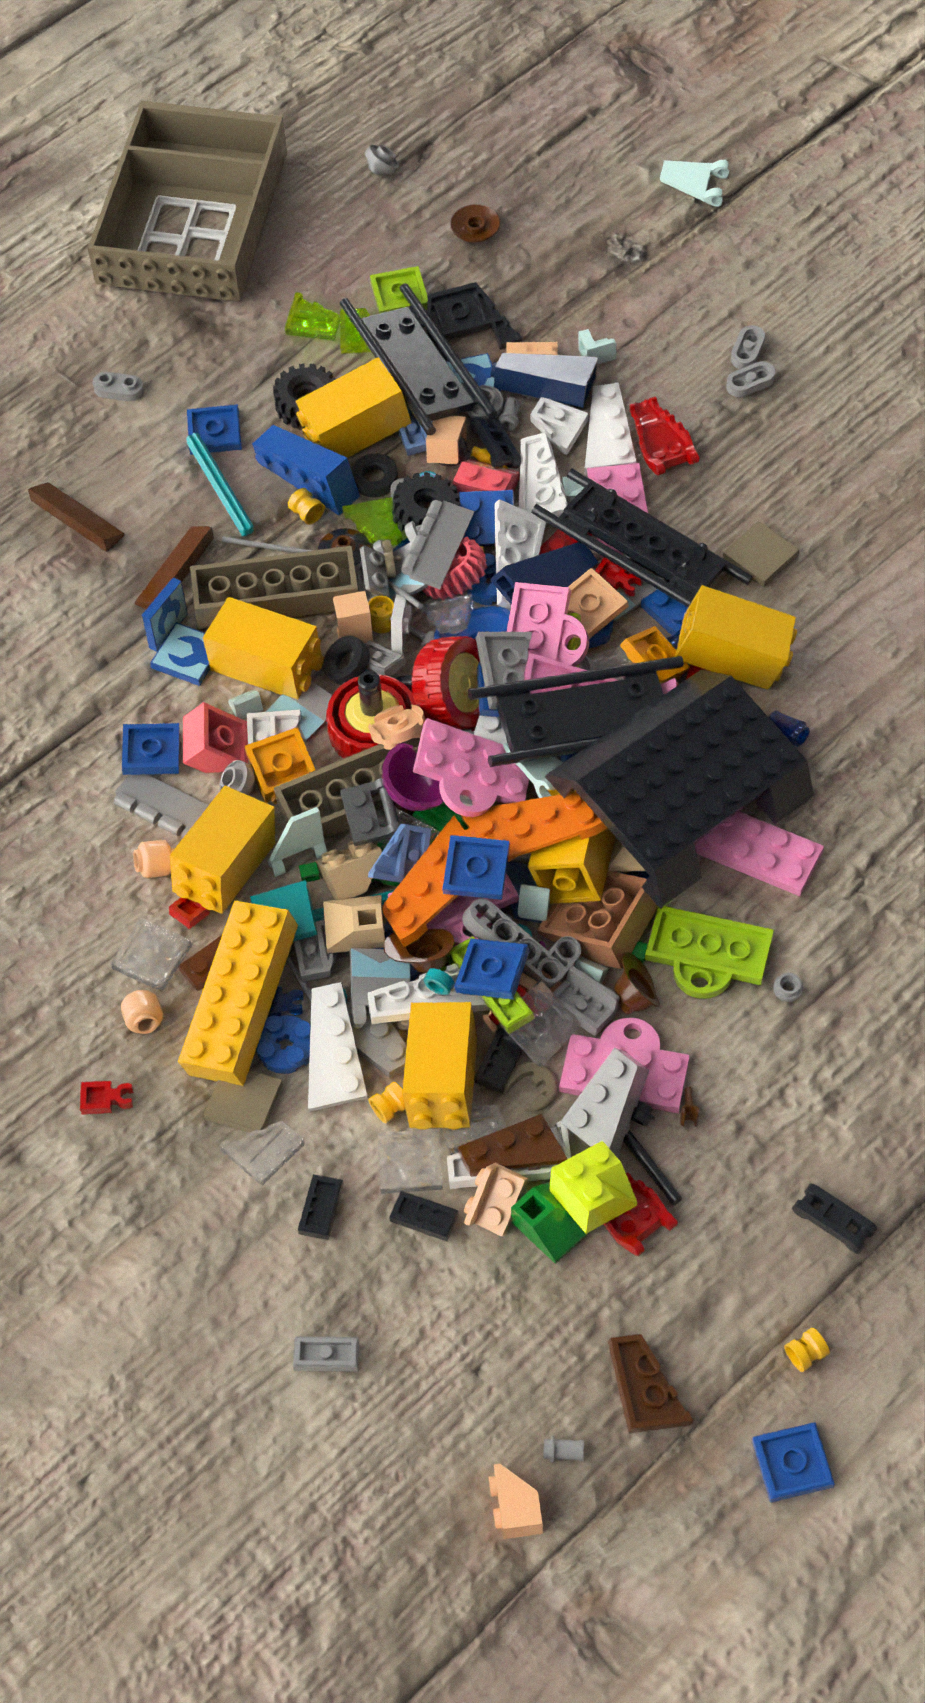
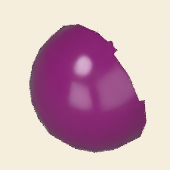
[382,743,443,811]

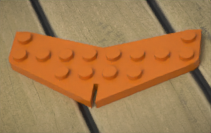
[382,792,607,947]

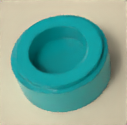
[423,968,455,995]

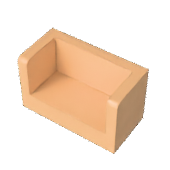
[426,416,467,464]
[333,591,373,643]

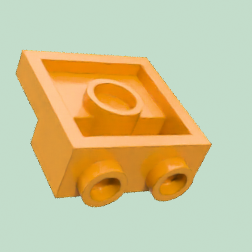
[620,626,690,684]
[245,727,315,804]

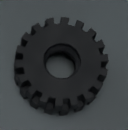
[273,363,336,429]
[392,472,460,536]

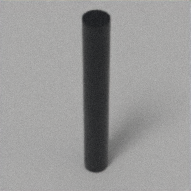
[623,1130,682,1205]

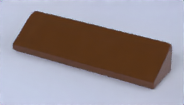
[28,482,125,552]
[135,526,214,609]

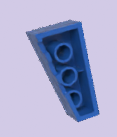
[252,425,360,516]

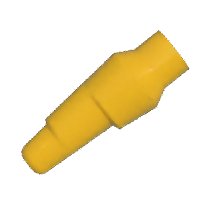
[471,446,508,468]

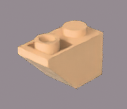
[488,1464,543,1539]

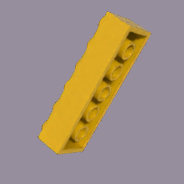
[178,900,298,1086]

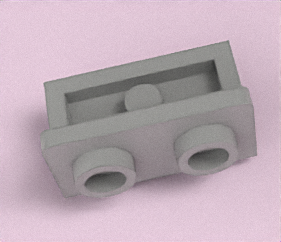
[355,545,390,602]
[547,966,620,1036]

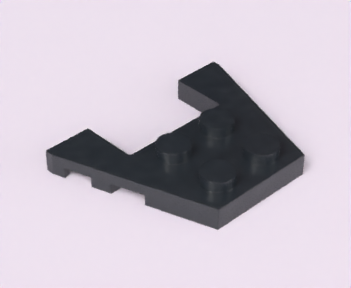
[427,282,522,362]

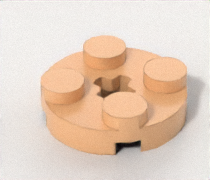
[368,705,426,750]

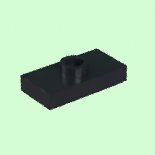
[474,1027,527,1093]
[298,1174,344,1240]
[389,1190,459,1242]

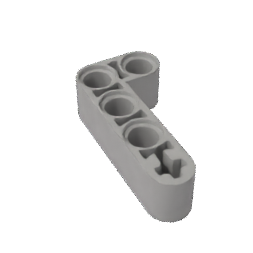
[462,898,581,989]

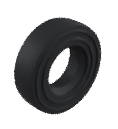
[351,453,398,497]
[323,636,370,685]

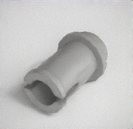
[498,397,520,431]
[543,1436,584,1463]

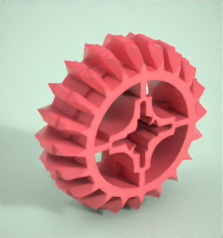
[422,537,487,601]

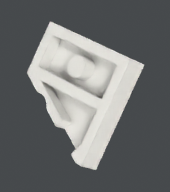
[530,397,589,455]
[391,595,412,656]
[247,710,301,765]

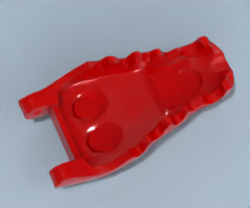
[630,396,700,476]
[604,1172,678,1256]

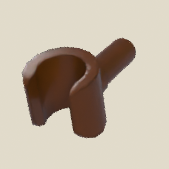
[680,1087,700,1127]

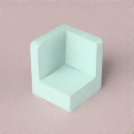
[579,329,616,364]

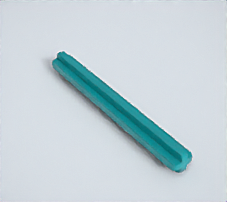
[186,433,254,536]

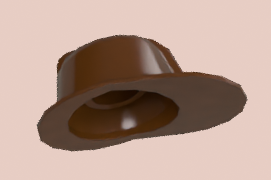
[383,929,455,973]
[614,952,660,1014]

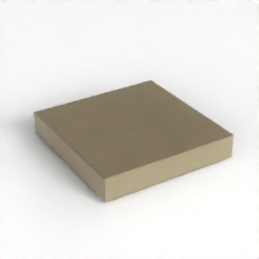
[723,521,799,587]
[204,1070,283,1136]

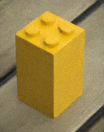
[296,357,412,458]
[675,585,797,690]
[203,597,324,700]
[170,785,275,914]
[528,789,615,904]
[402,1002,477,1130]

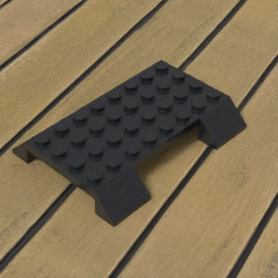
[545,669,814,909]

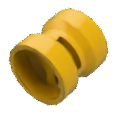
[288,488,325,525]
[368,595,394,634]
[368,1081,406,1124]
[785,1327,830,1372]

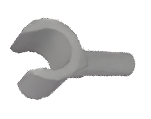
[409,625,435,648]

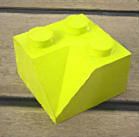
[549,1141,637,1234]

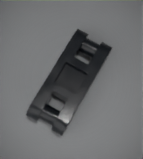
[470,417,521,469]
[792,1183,877,1254]

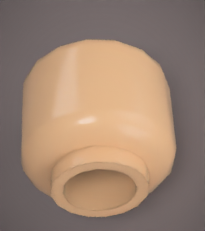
[133,840,175,878]
[121,990,163,1034]

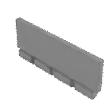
[401,500,474,589]
[114,774,209,839]

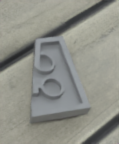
[476,632,532,709]
[346,1001,407,1078]

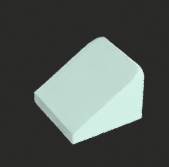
[518,884,550,921]

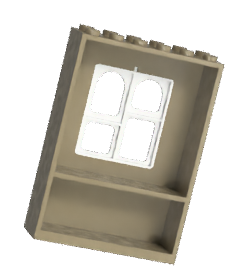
[88,100,287,302]

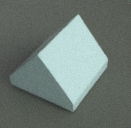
[228,690,263,719]
[574,957,609,984]

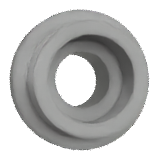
[773,973,804,1002]

